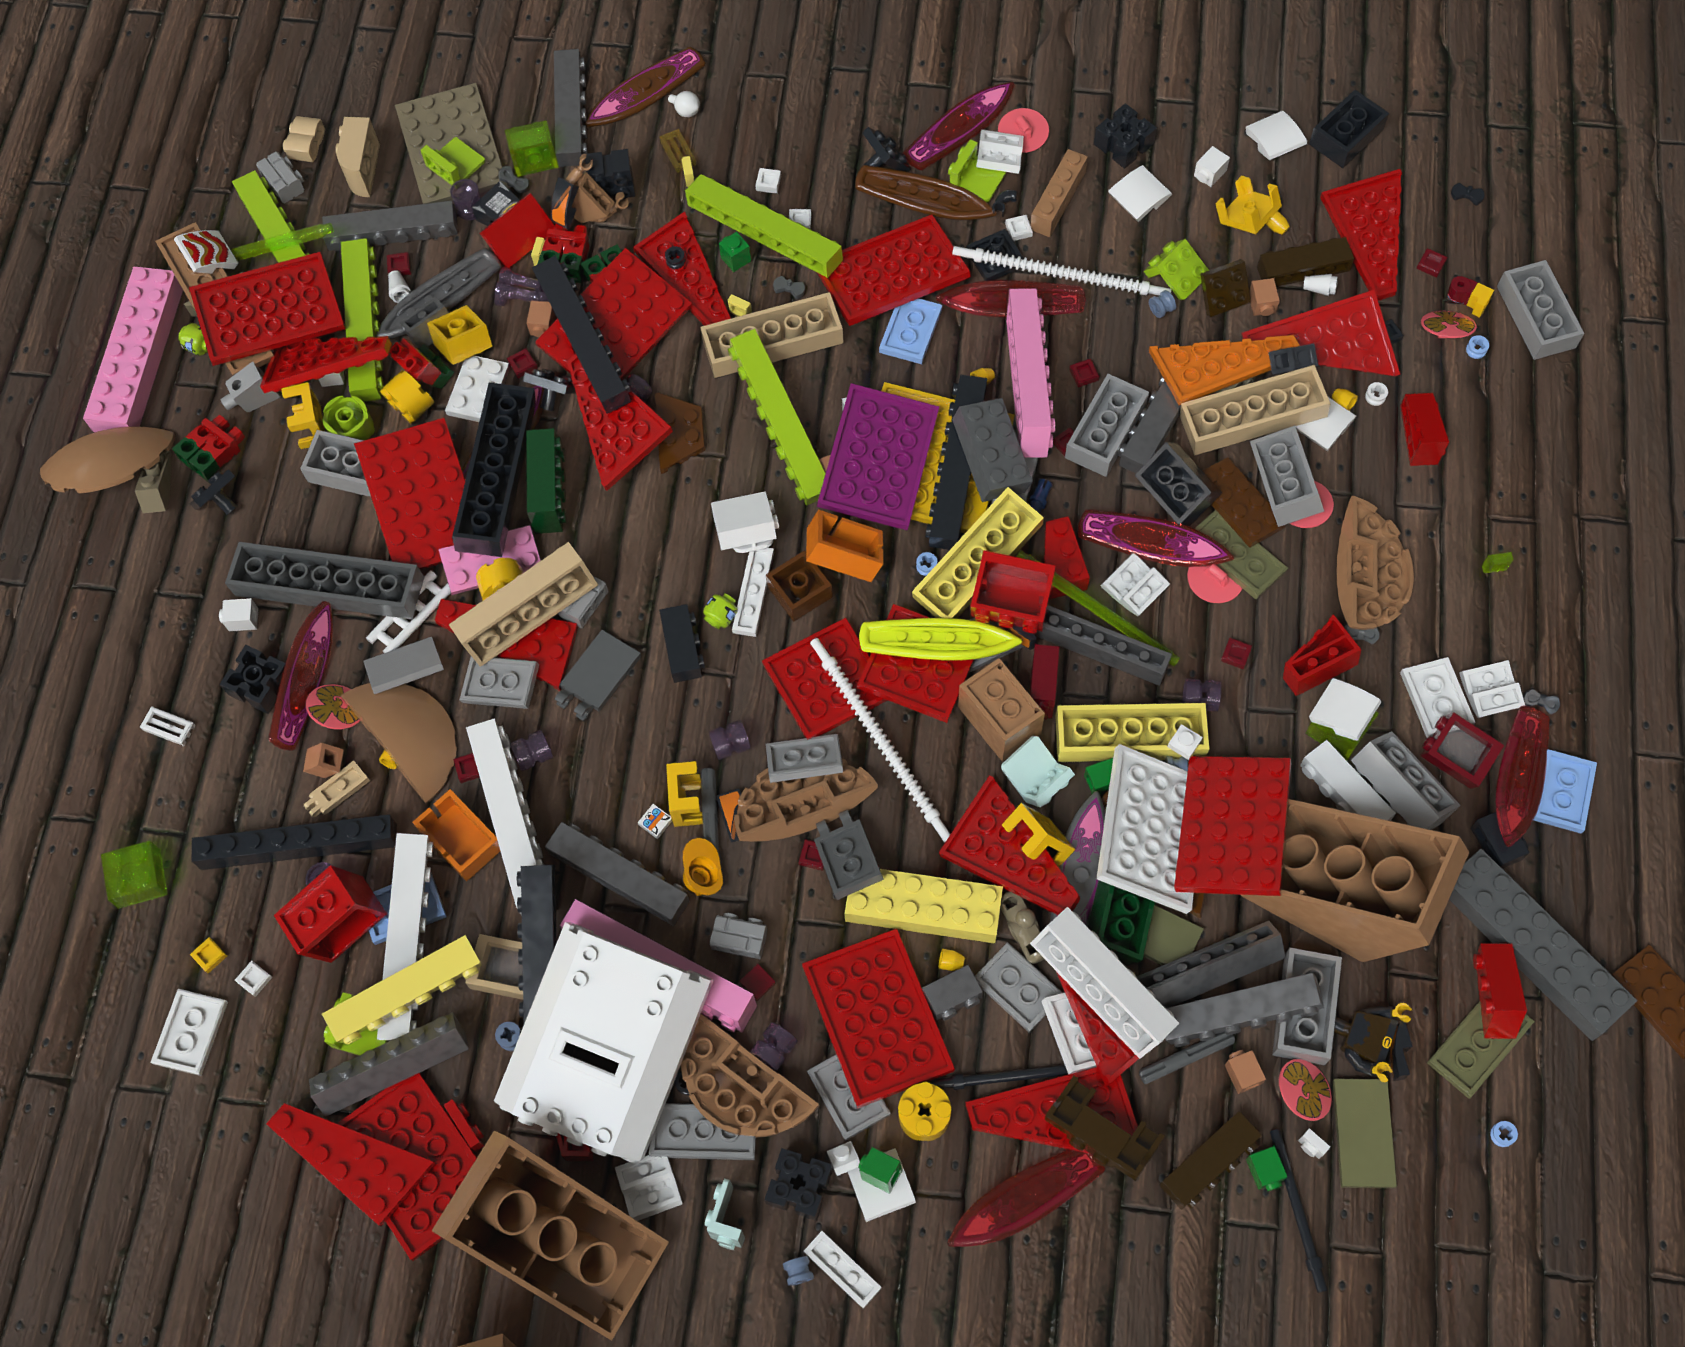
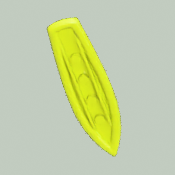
[859,618,1022,660]

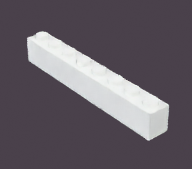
[377,833,433,1040]

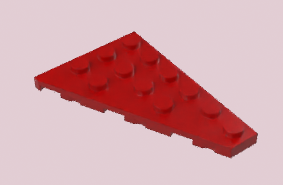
[1320,169,1402,301]
[1241,290,1400,377]
[260,336,392,394]
[567,354,673,491]
[939,775,1080,915]
[965,1067,1138,1154]

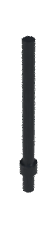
[932,1065,1088,1090]
[1270,1129,1328,1293]

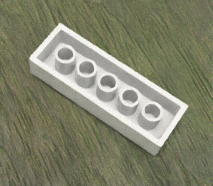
[1030,907,1179,1059]

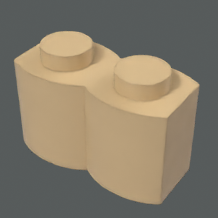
[283,116,325,162]

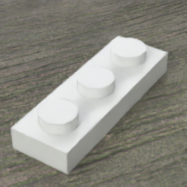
[804,1231,882,1309]

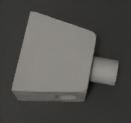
[220,362,280,412]

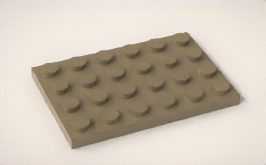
[395,83,508,204]

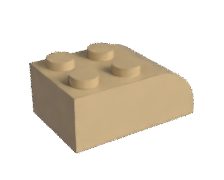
[336,117,380,197]

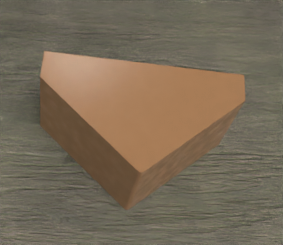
[1241,799,1469,962]
[432,1131,669,1341]

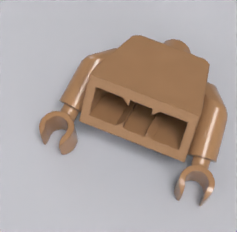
[566,154,629,223]

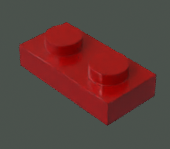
[444,1099,484,1152]

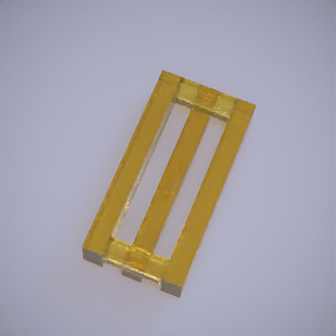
[659,129,696,173]

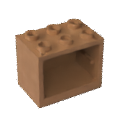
[958,658,1045,762]

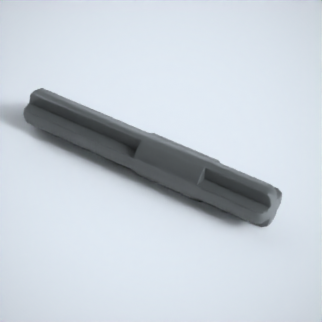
[701,768,719,855]
[1139,1032,1235,1084]

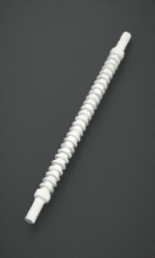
[952,246,1172,296]
[810,638,950,843]

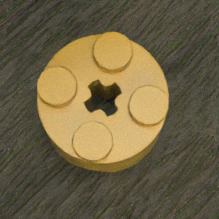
[380,370,435,424]
[476,558,524,601]
[898,1082,951,1141]

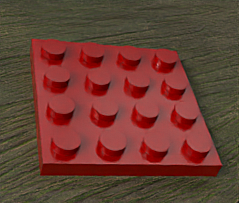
[857,604,974,723]
[762,618,888,740]

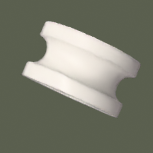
[1365,382,1388,406]

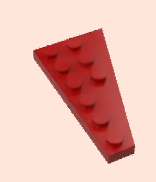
[435,599,578,691]

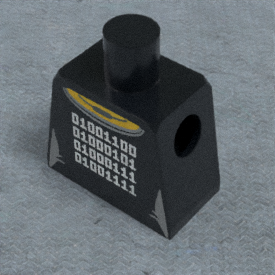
[472,181,520,226]

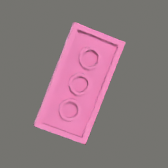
[438,525,541,595]

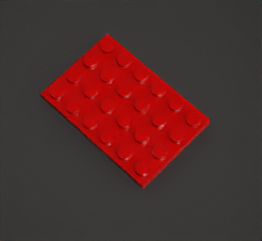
[817,214,970,326]
[535,248,692,381]
[189,252,345,366]
[354,418,465,570]
[1174,756,1292,896]
[802,929,955,1109]
[337,1073,477,1261]

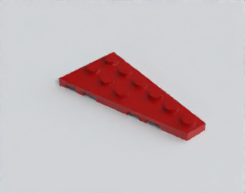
[633,211,731,326]
[1056,971,1139,1086]
[266,1103,436,1227]

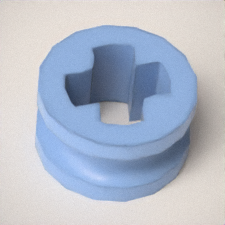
[1466,335,1489,359]
[916,552,937,576]
[1490,1121,1518,1147]

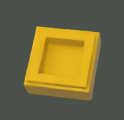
[190,937,227,973]

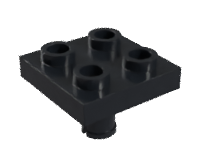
[862,127,911,172]
[966,229,1024,283]
[523,369,576,411]
[189,469,238,515]

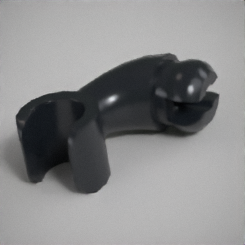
[992,189,1017,217]

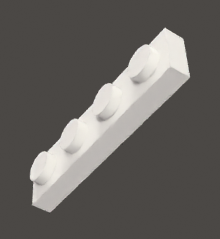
[732,548,774,637]

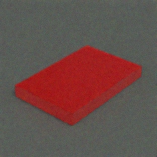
[480,193,554,269]

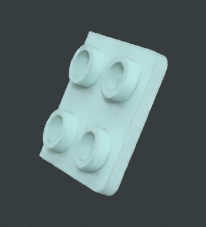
[1001,736,1075,807]
[705,1178,745,1250]

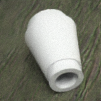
[388,271,411,303]
[1304,274,1338,296]

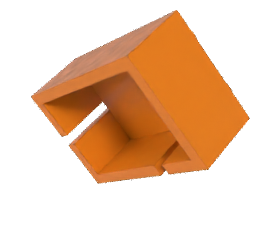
[806,509,883,582]
[412,789,500,882]

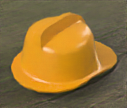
[683,838,723,896]

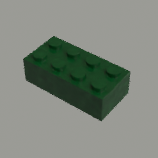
[526,428,567,534]
[1088,880,1155,966]

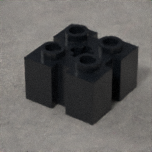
[1093,103,1157,169]
[585,149,635,199]
[220,644,294,714]
[764,1148,833,1221]

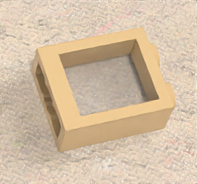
[465,934,523,1000]

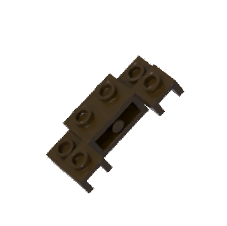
[1045,1076,1165,1181]

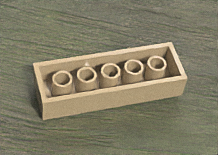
[700,292,843,378]
[1180,365,1330,456]
[449,542,598,667]

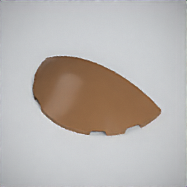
[40,427,175,493]
[1337,496,1414,630]
[341,683,457,804]
[734,758,878,842]
[681,1014,820,1137]

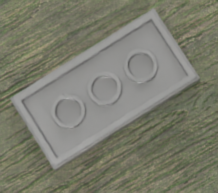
[649,1103,756,1160]

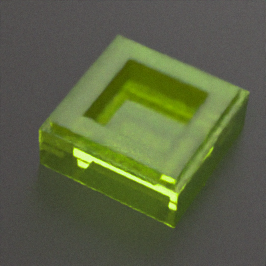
[1482,552,1514,573]

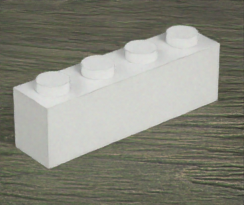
[1300,740,1396,821]

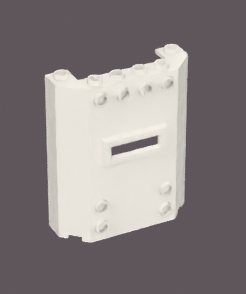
[494,922,714,1163]

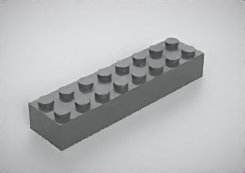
[225,542,424,620]
[1449,849,1638,1041]

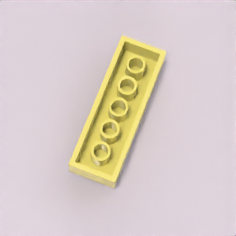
[912,487,1044,619]
[1055,703,1209,762]
[844,869,1003,943]
[322,935,482,1045]

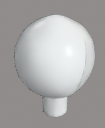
[668,91,700,117]

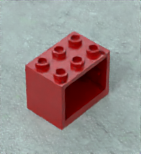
[970,550,1056,634]
[274,865,387,963]

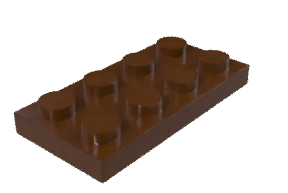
[1203,457,1287,548]
[1612,945,1685,1059]

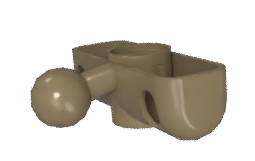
[1000,891,1045,964]

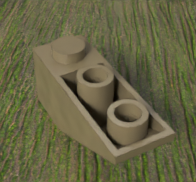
[135,450,172,514]

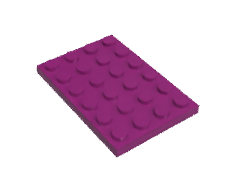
[817,383,939,530]

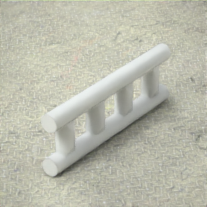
[366,570,451,653]

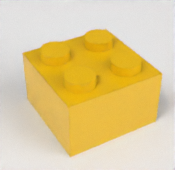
[427,305,492,365]

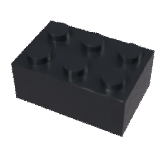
[1309,90,1389,168]
[1135,442,1222,526]

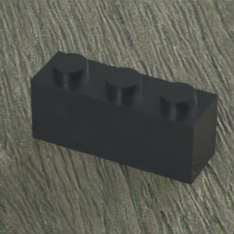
[659,604,705,683]

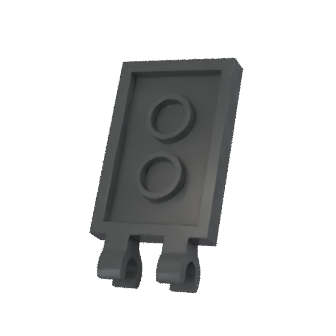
[555,630,641,721]
[814,810,884,900]

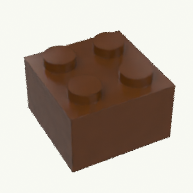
[766,550,833,622]

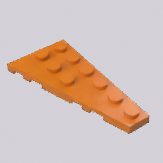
[1149,335,1300,406]

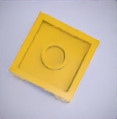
[1215,175,1282,234]
[281,382,325,449]
[666,761,703,827]
[1002,803,1076,867]

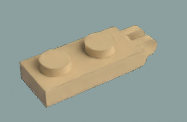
[304,761,370,817]

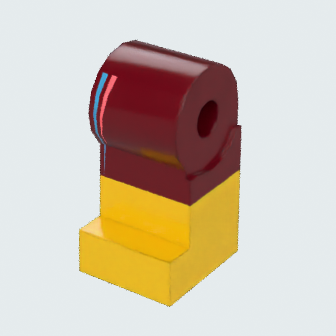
[1447,276,1494,318]

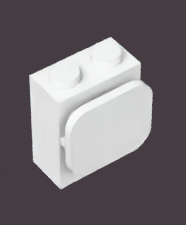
[711,491,779,553]

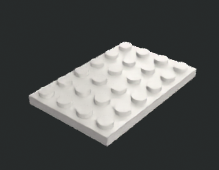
[1097,744,1194,914]

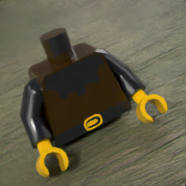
[1334,1003,1412,1083]

